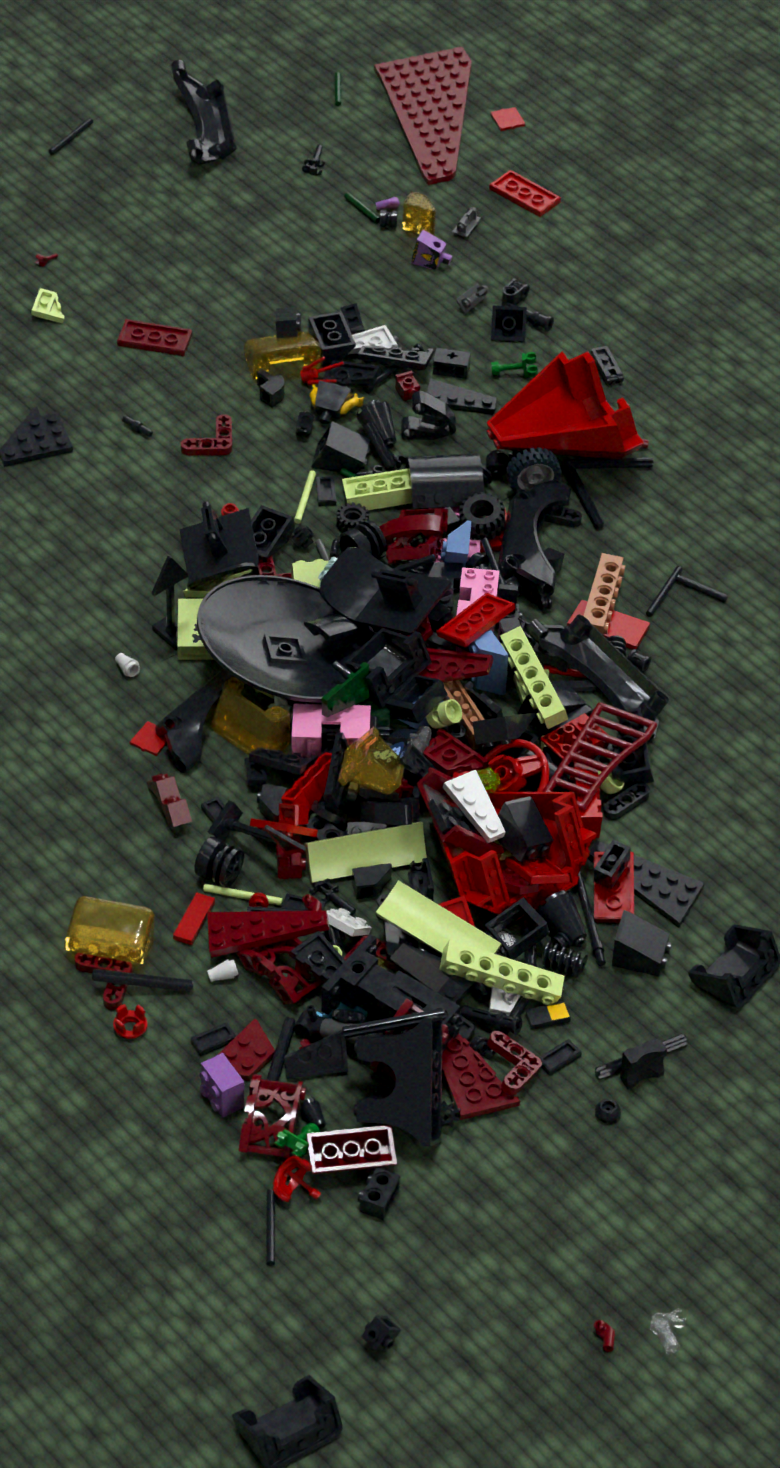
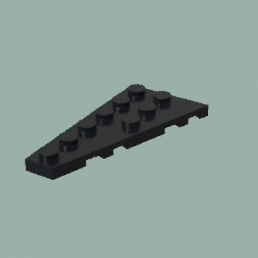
[588,840,704,928]

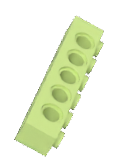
[500,626,568,729]
[439,940,564,1005]

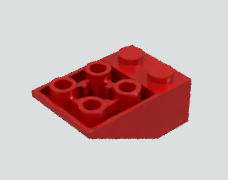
[540,713,608,762]

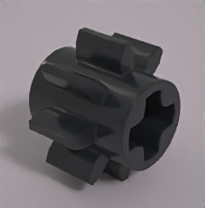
[292,525,314,548]
[322,926,346,948]
[441,1101,461,1127]

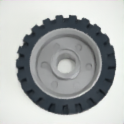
[506,448,561,493]

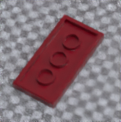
[117,319,192,356]

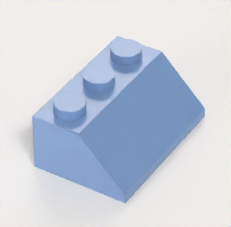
[468,630,508,695]

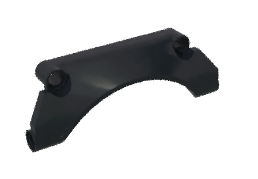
[171,60,237,165]
[498,480,571,596]
[525,614,669,744]
[155,668,245,773]

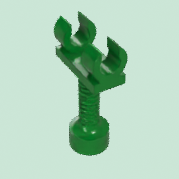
[491,352,538,378]
[274,1123,320,1157]

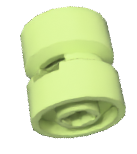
[426,699,462,729]

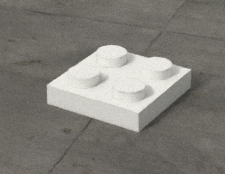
[327,908,372,936]

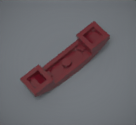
[379,514,443,544]

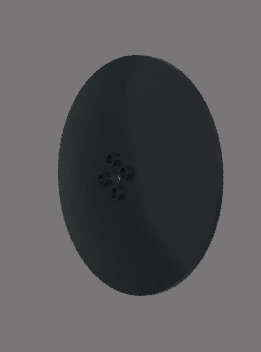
[197,575,375,702]

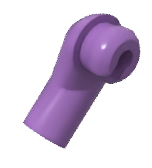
[376,197,400,210]

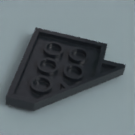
[0,407,73,467]

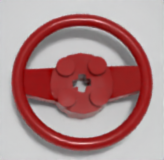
[476,739,549,792]

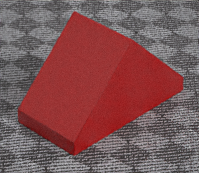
[279,803,309,825]

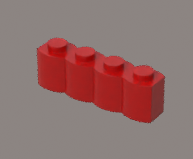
[281,752,332,811]

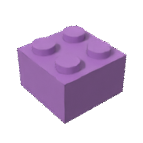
[200,1053,244,1118]

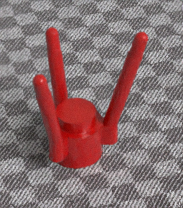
[300,357,344,385]

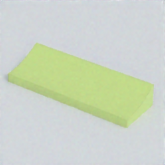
[342,468,412,510]
[304,822,427,883]
[376,880,502,970]

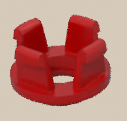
[113,1004,148,1039]

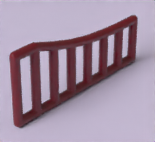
[543,702,657,811]

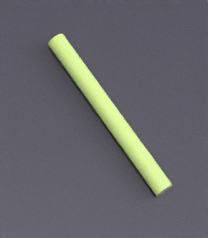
[294,471,316,524]
[203,884,283,906]

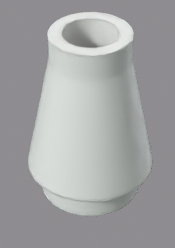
[115,653,140,677]
[207,959,239,982]

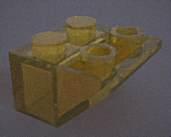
[402,191,436,236]

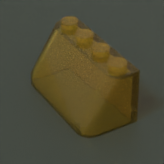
[64,896,155,964]

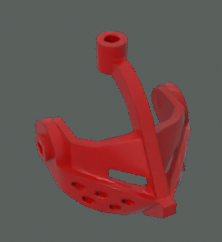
[273,1156,321,1202]

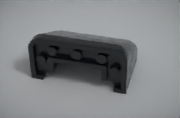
[688,924,780,1008]
[232,1375,343,1468]

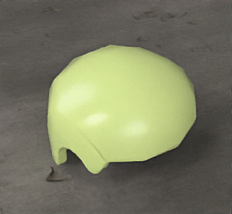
[598,771,624,794]

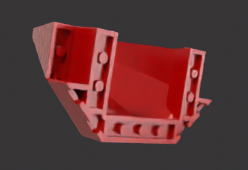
[486,351,644,459]
[429,792,597,920]

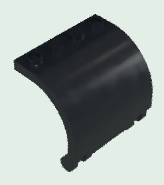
[404,453,484,509]

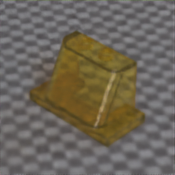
[338,726,404,795]

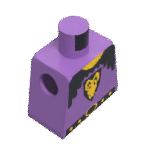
[411,230,453,270]

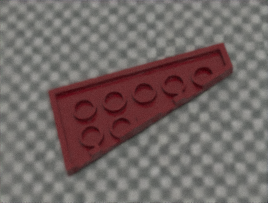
[370,648,494,691]
[207,911,330,958]
[442,1034,521,1120]

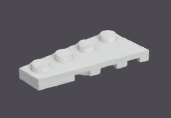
[443,770,505,843]

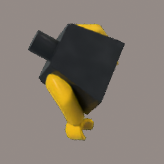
[309,380,364,424]

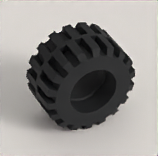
[459,492,506,541]

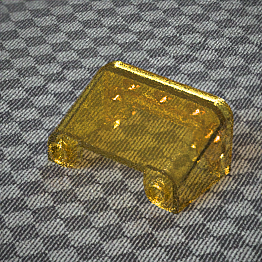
[244,332,321,380]
[211,676,290,755]

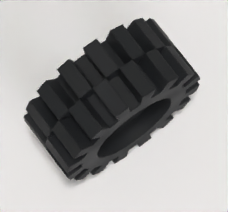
[336,503,369,533]

